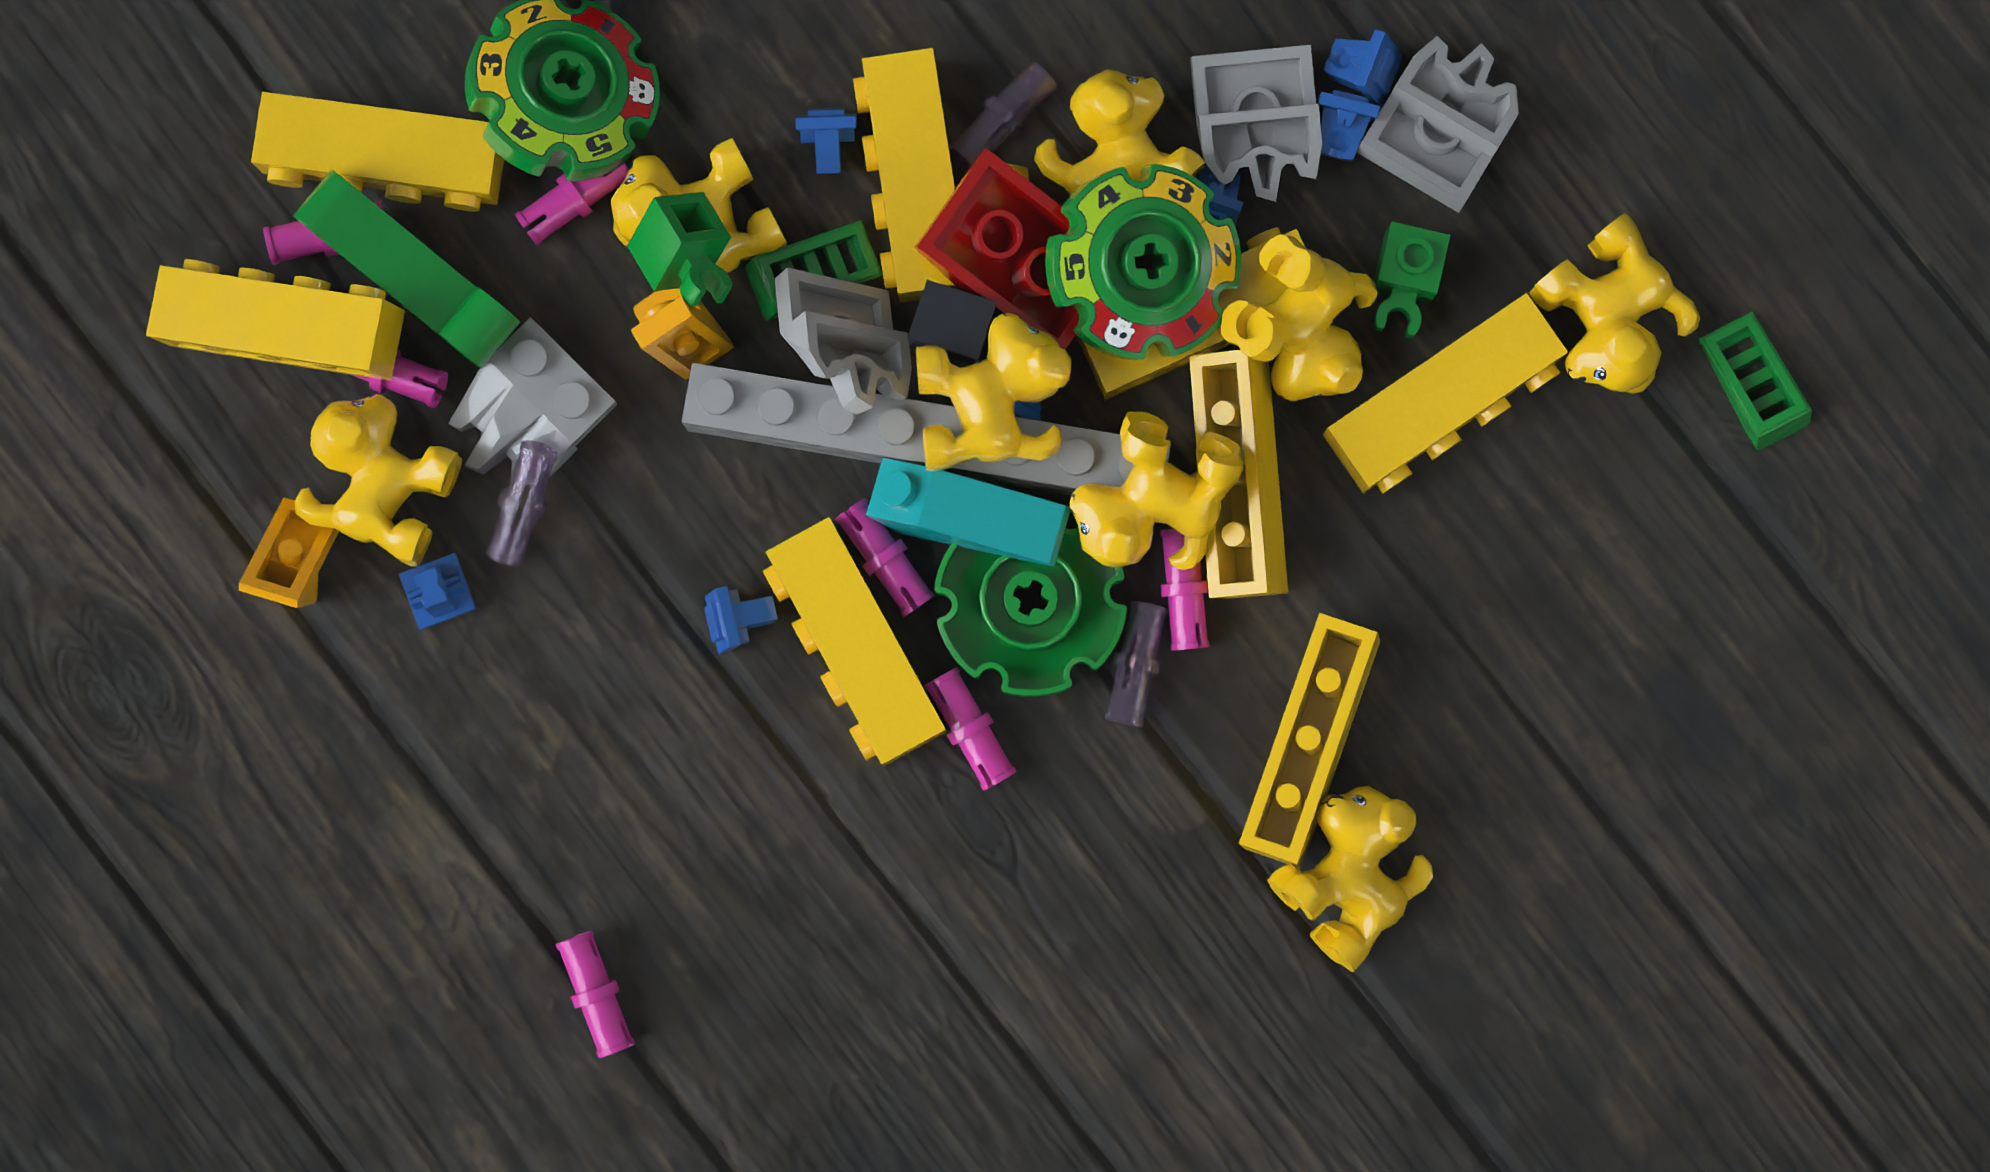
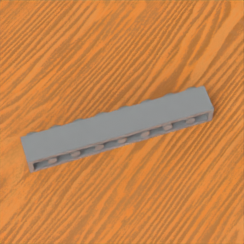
[682,363,1171,495]

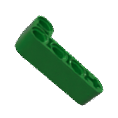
[293,169,520,369]

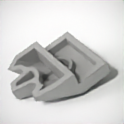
[1357,36,1519,213]
[1190,45,1322,202]
[775,268,912,415]
[448,317,618,488]

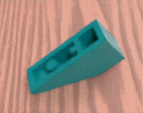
[866,458,1070,567]

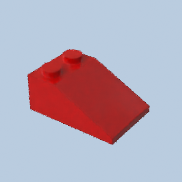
[914,148,1079,349]

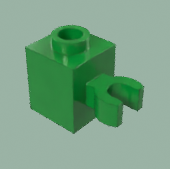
[627,192,732,307]
[1373,221,1450,339]

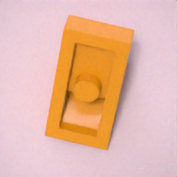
[631,288,734,380]
[239,497,339,608]

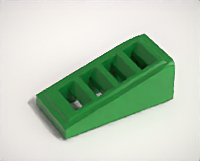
[745,220,883,321]
[1699,311,1812,451]

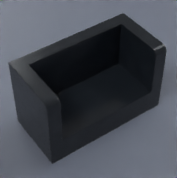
[908,280,995,368]

